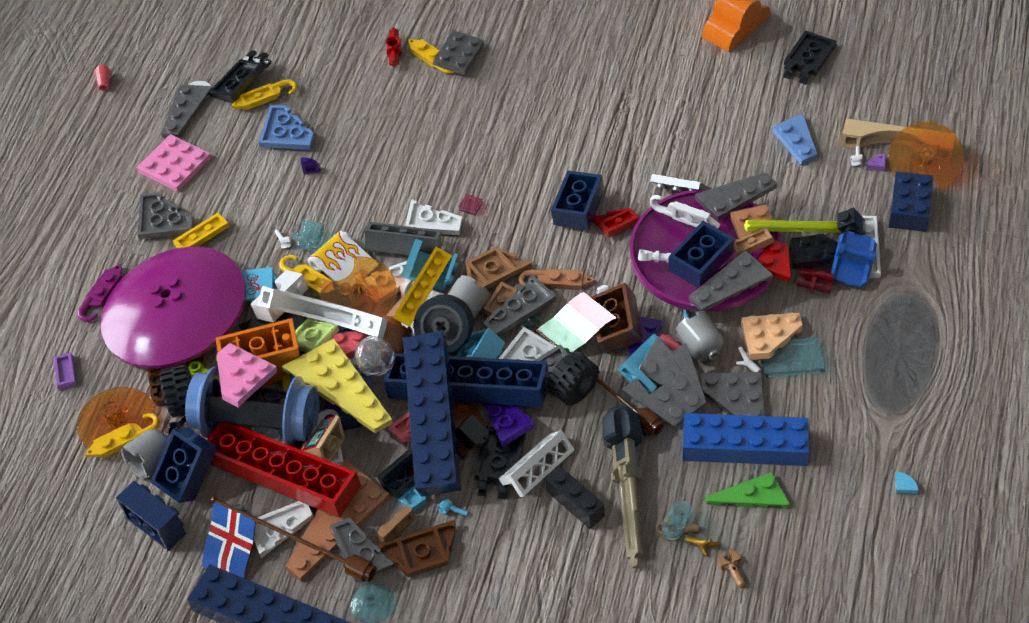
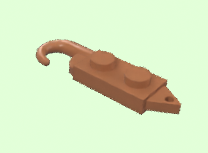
[519,269,595,290]

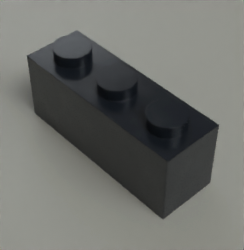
[545,466,605,529]

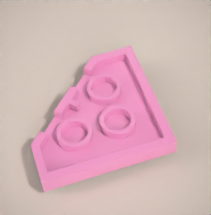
[217,343,277,407]

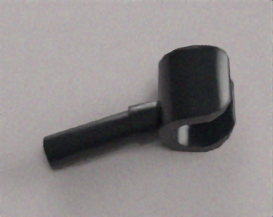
[169,416,186,434]

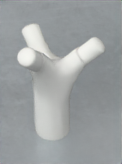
[736,347,762,372]

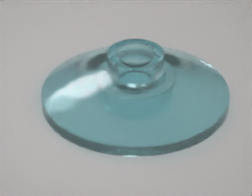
[351,584,394,623]

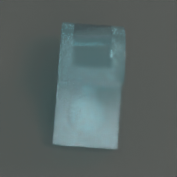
[292,220,324,251]

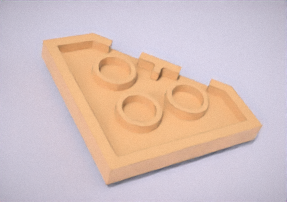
[741,313,803,360]

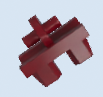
[796,267,834,293]

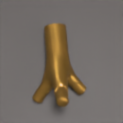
[685,534,720,556]

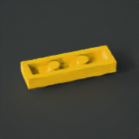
[173,213,229,248]

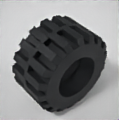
[547,351,600,406]
[160,364,192,418]

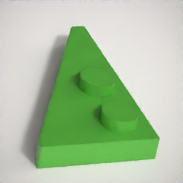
[705,472,790,509]

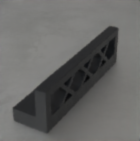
[377,446,458,499]

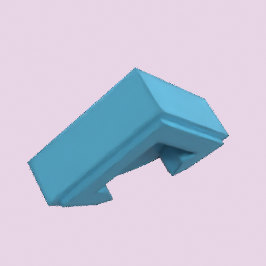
[895,472,918,494]

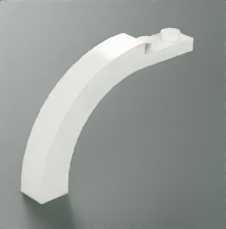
[258,286,388,338]

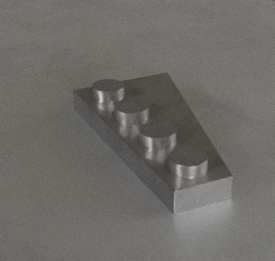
[161,84,212,138]
[695,172,777,222]
[689,250,773,311]
[483,274,556,336]

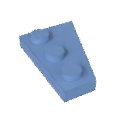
[772,114,817,165]

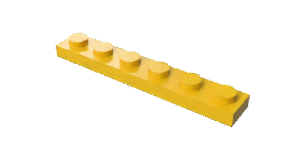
[393,247,452,327]

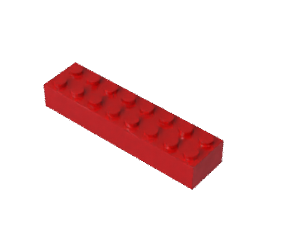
[207,422,361,518]

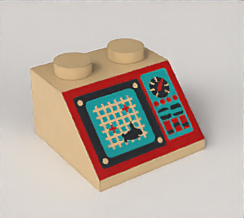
[302,415,345,462]

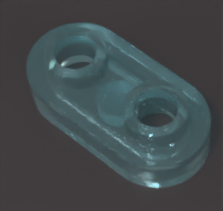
[662,501,692,540]

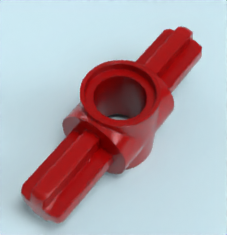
[385,27,402,67]

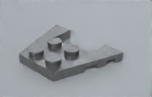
[622,343,706,427]

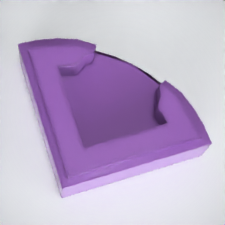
[866,154,886,171]

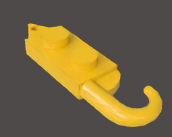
[408,39,455,74]
[232,79,297,110]
[279,255,334,296]
[85,413,160,459]

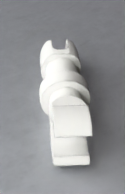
[638,250,671,263]

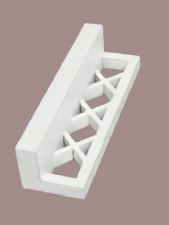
[499,430,574,497]

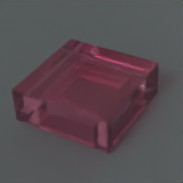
[458,194,483,216]

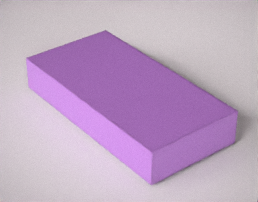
[53,352,78,391]

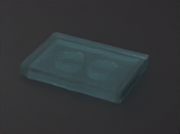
[762,337,825,377]

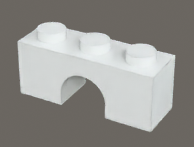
[251,270,308,323]

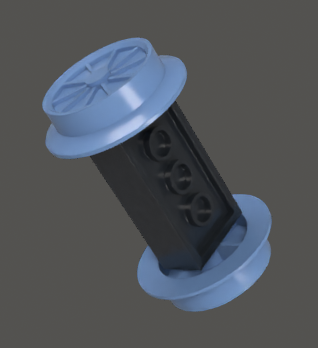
[185,366,319,447]

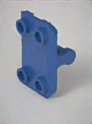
[831,231,877,288]

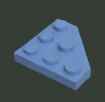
[259,105,314,150]

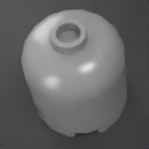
[447,275,491,319]
[675,311,724,361]
[121,429,169,480]

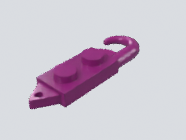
[77,264,123,322]

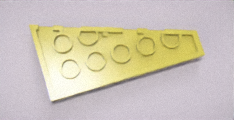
[282,339,393,433]

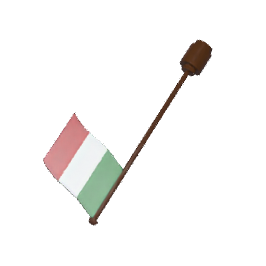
[533,292,664,436]

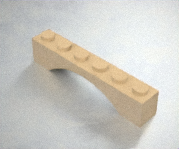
[841,118,955,162]

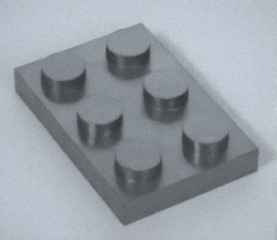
[433,30,484,75]

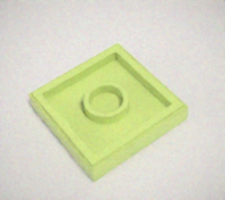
[295,317,339,353]

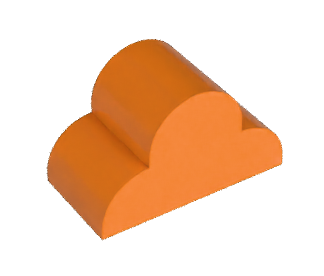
[702,0,770,52]
[216,318,299,386]

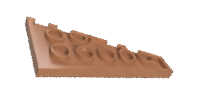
[286,460,390,582]

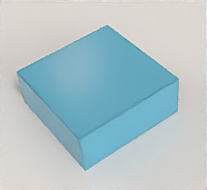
[398,486,427,512]

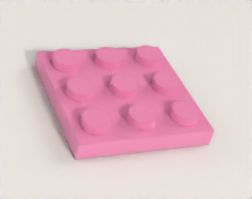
[136,134,211,192]

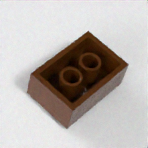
[591,283,643,354]

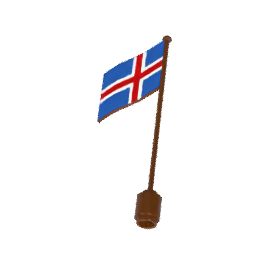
[202,496,377,582]

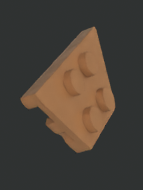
[465,247,532,290]

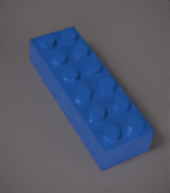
[683,413,809,466]

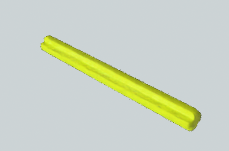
[744,220,841,233]

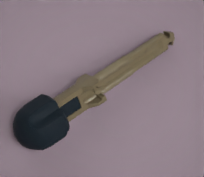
[602,405,643,568]

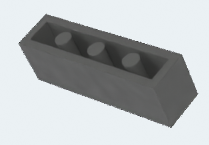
[365,222,442,256]

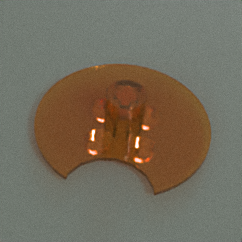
[889,122,964,191]
[320,256,397,318]
[77,387,156,454]

